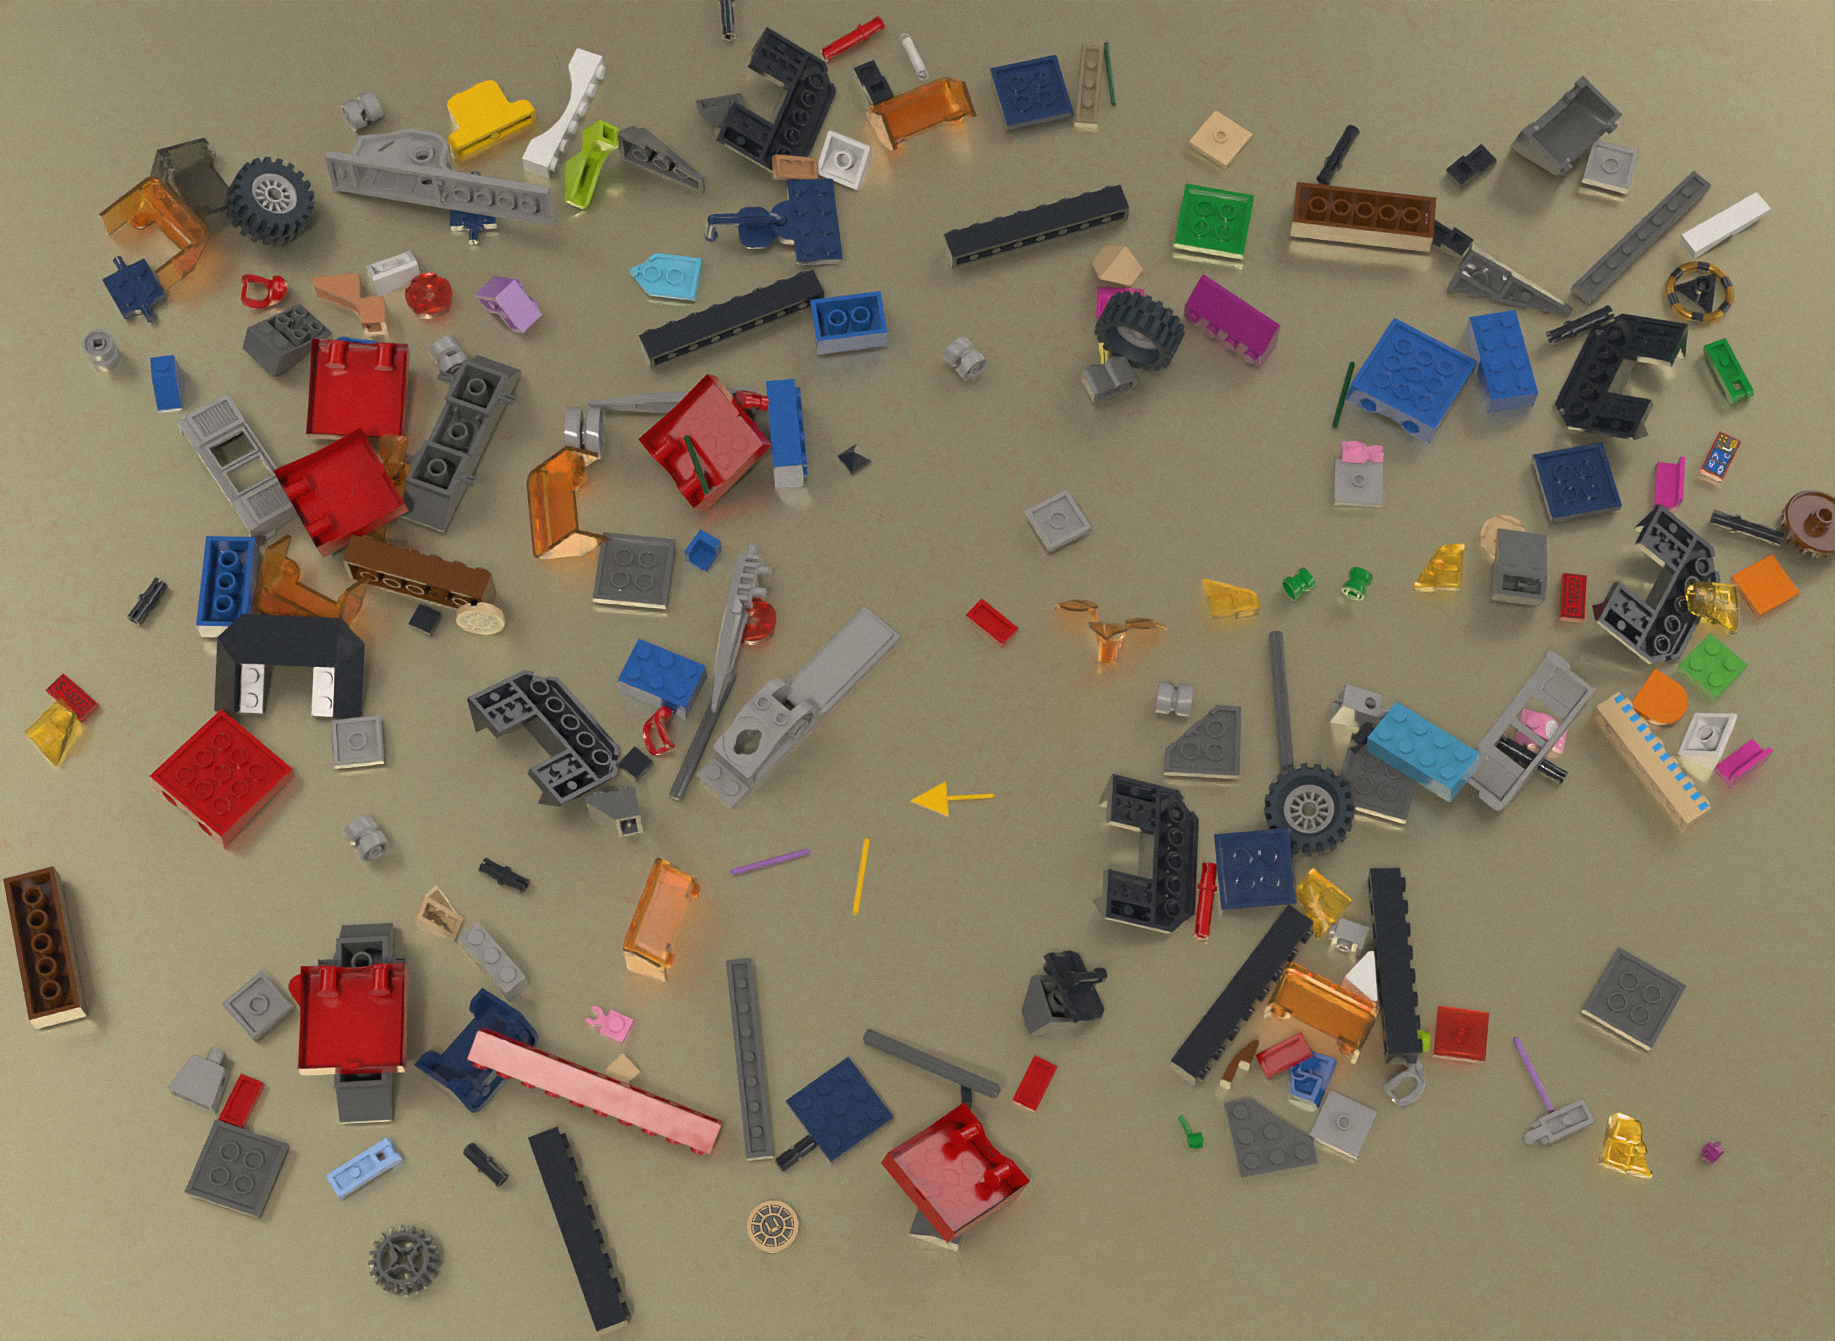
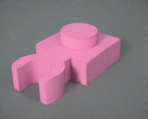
[1341,441,1383,463]
[585,1006,634,1045]

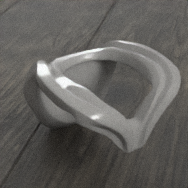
[1383,1057,1426,1107]

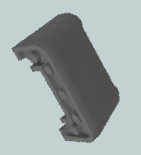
[1511,76,1622,176]

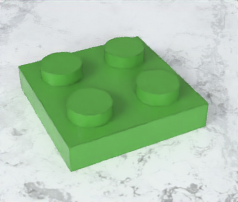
[1677,633,1748,701]

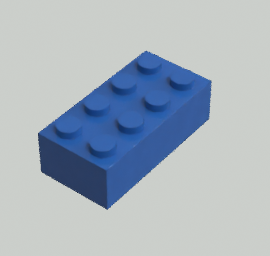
[1465,310,1538,413]
[766,379,808,488]
[196,536,260,637]

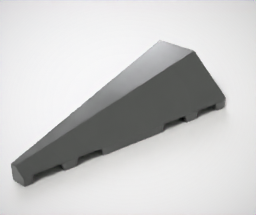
[1447,244,1573,317]

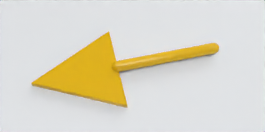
[910,781,995,817]

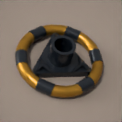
[1666,261,1734,323]

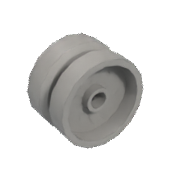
[565,407,605,460]

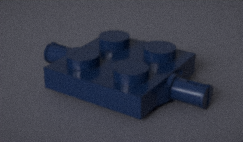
[450,171,498,245]
[102,256,166,323]

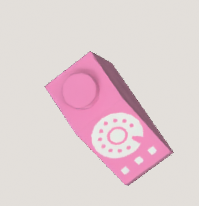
[1514,709,1567,753]

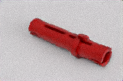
[820,16,885,62]
[1193,862,1217,939]

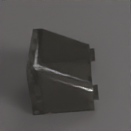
[150,137,234,242]

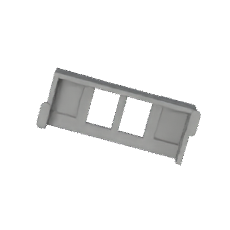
[177,394,298,544]
[1467,651,1598,811]

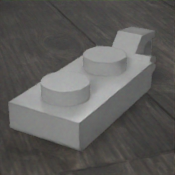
[1522,1099,1596,1146]

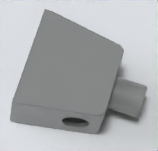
[1330,684,1391,728]
[168,1047,229,1114]

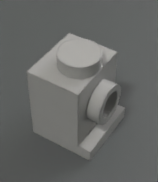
[1328,918,1369,958]

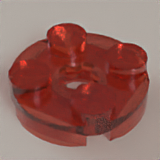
[405,273,453,319]
[740,597,777,645]

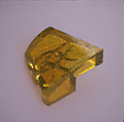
[1413,544,1464,593]
[1201,579,1261,620]
[1684,581,1739,635]
[25,698,78,766]
[1296,868,1352,941]
[1598,1112,1653,1179]

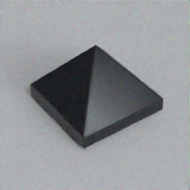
[837,443,871,475]

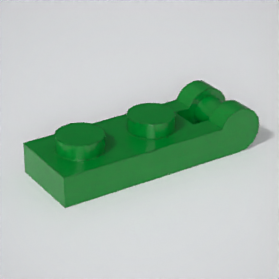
[1702,338,1754,404]

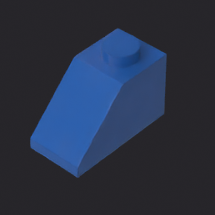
[150,355,183,413]

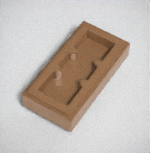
[772,155,818,180]

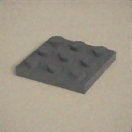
[593,532,675,609]
[1340,733,1417,824]
[1582,947,1686,1051]
[185,1120,289,1219]

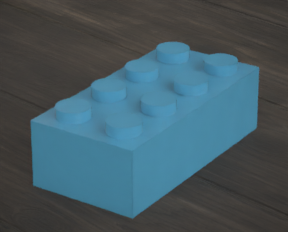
[1367,702,1480,803]

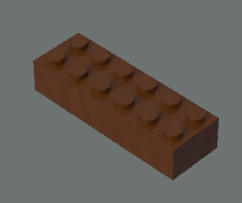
[1290,182,1436,252]
[342,535,497,610]
[3,866,87,1029]

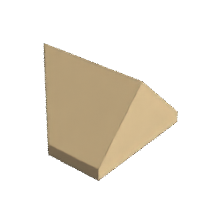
[1092,245,1143,288]
[414,885,463,941]

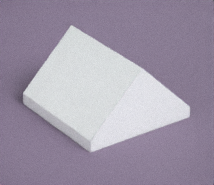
[818,130,872,190]
[366,250,422,297]
[1678,713,1738,771]
[1339,951,1378,1016]

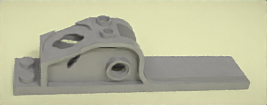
[325,129,556,227]
[696,606,901,809]

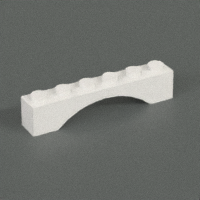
[522,48,606,179]

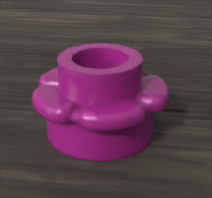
[1701,1141,1725,1165]

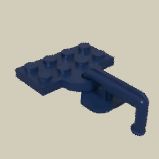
[704,179,843,265]

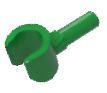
[1178,1115,1204,1149]

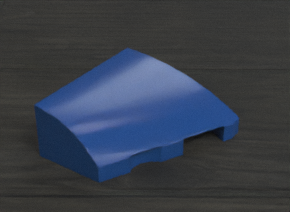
[1289,1047,1338,1109]

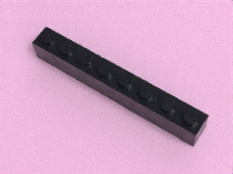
[943,185,1129,269]
[639,269,825,369]
[1367,868,1423,1064]
[1169,905,1314,1086]
[528,1127,631,1337]

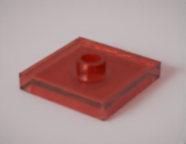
[1433,1006,1489,1064]

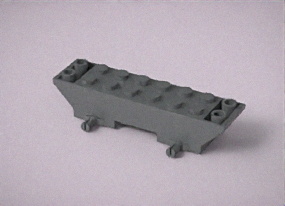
[398,355,521,532]
[318,923,407,1124]

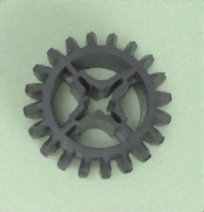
[368,1225,440,1297]

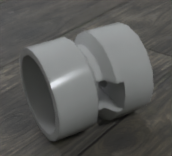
[341,90,384,132]
[82,329,120,372]
[429,336,469,375]
[943,336,987,381]
[1155,681,1194,717]
[343,814,390,862]

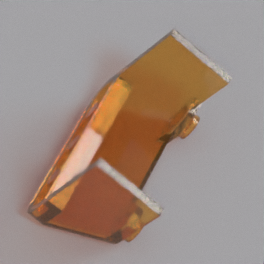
[865,77,977,151]
[98,176,210,292]
[526,445,607,560]
[253,534,370,626]
[623,857,701,982]
[1263,963,1381,1065]

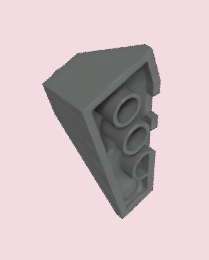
[618,126,705,193]

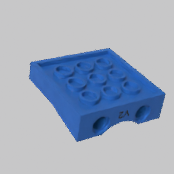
[1346,318,1478,444]

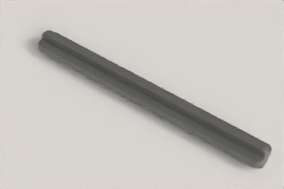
[1269,631,1294,769]
[669,670,737,801]
[863,1029,1001,1099]

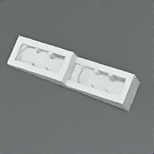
[1681,192,1771,259]

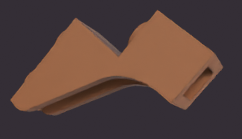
[312,273,388,335]

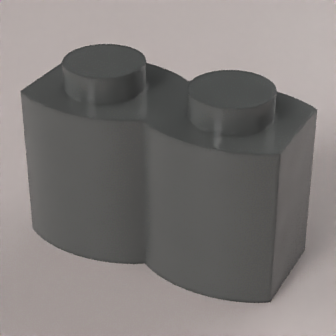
[1081,356,1137,403]

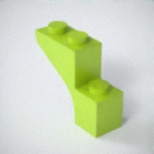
[564,119,618,210]

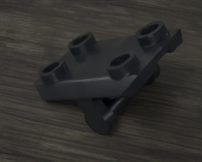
[1043,950,1107,1024]

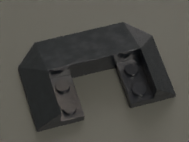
[715,27,837,174]
[1555,313,1688,441]
[1592,504,1721,664]
[214,614,366,718]
[467,670,619,807]
[1093,774,1199,934]

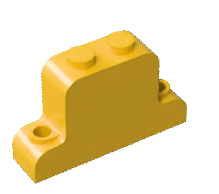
[447,80,537,162]

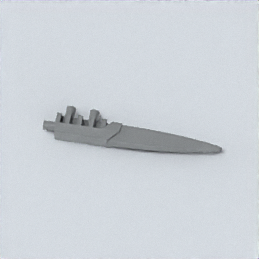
[588,387,767,415]
[711,545,772,713]

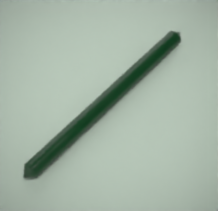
[1104,41,1117,106]
[1332,361,1355,429]
[683,435,710,495]

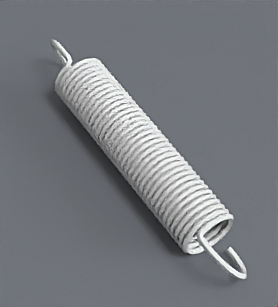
[900,33,929,81]

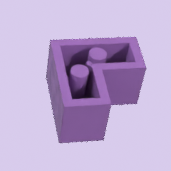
[475,276,542,333]

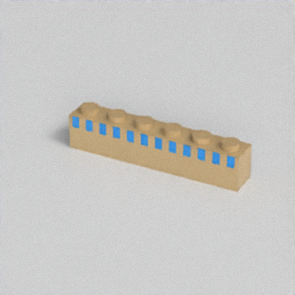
[1591,691,1711,832]

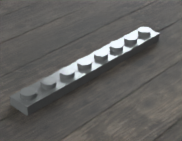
[1571,171,1711,305]
[726,958,773,1161]

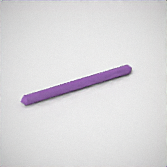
[730,848,811,875]
[1513,1036,1554,1113]

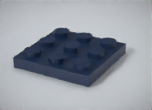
[990,55,1074,130]
[1532,442,1622,523]
[1214,827,1298,910]
[786,1057,894,1164]

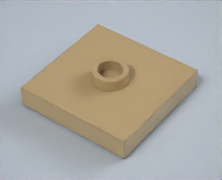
[1188,110,1253,170]

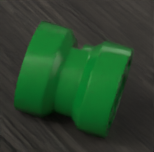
[1342,567,1373,601]
[1282,568,1316,601]

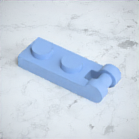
[326,1138,403,1199]

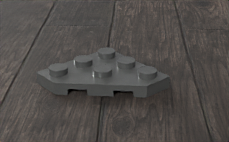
[1164,705,1241,779]
[1224,1098,1318,1180]

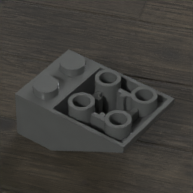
[242,304,332,377]
[1491,529,1547,606]

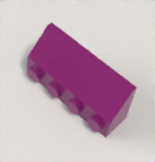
[1183,274,1281,367]

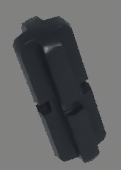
[775,1135,816,1171]

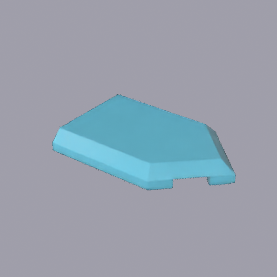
[629,253,702,301]

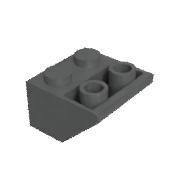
[585,786,643,837]

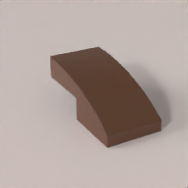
[1219,1039,1260,1090]

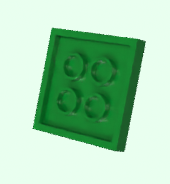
[1174,184,1254,260]

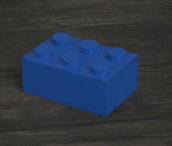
[810,291,888,355]
[617,639,707,719]

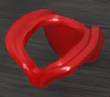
[241,274,288,309]
[642,705,675,756]

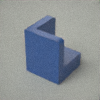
[684,529,722,572]

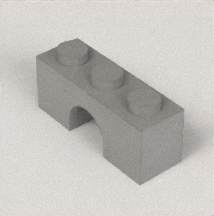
[459,922,529,1002]

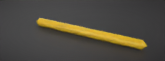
[852,837,870,916]

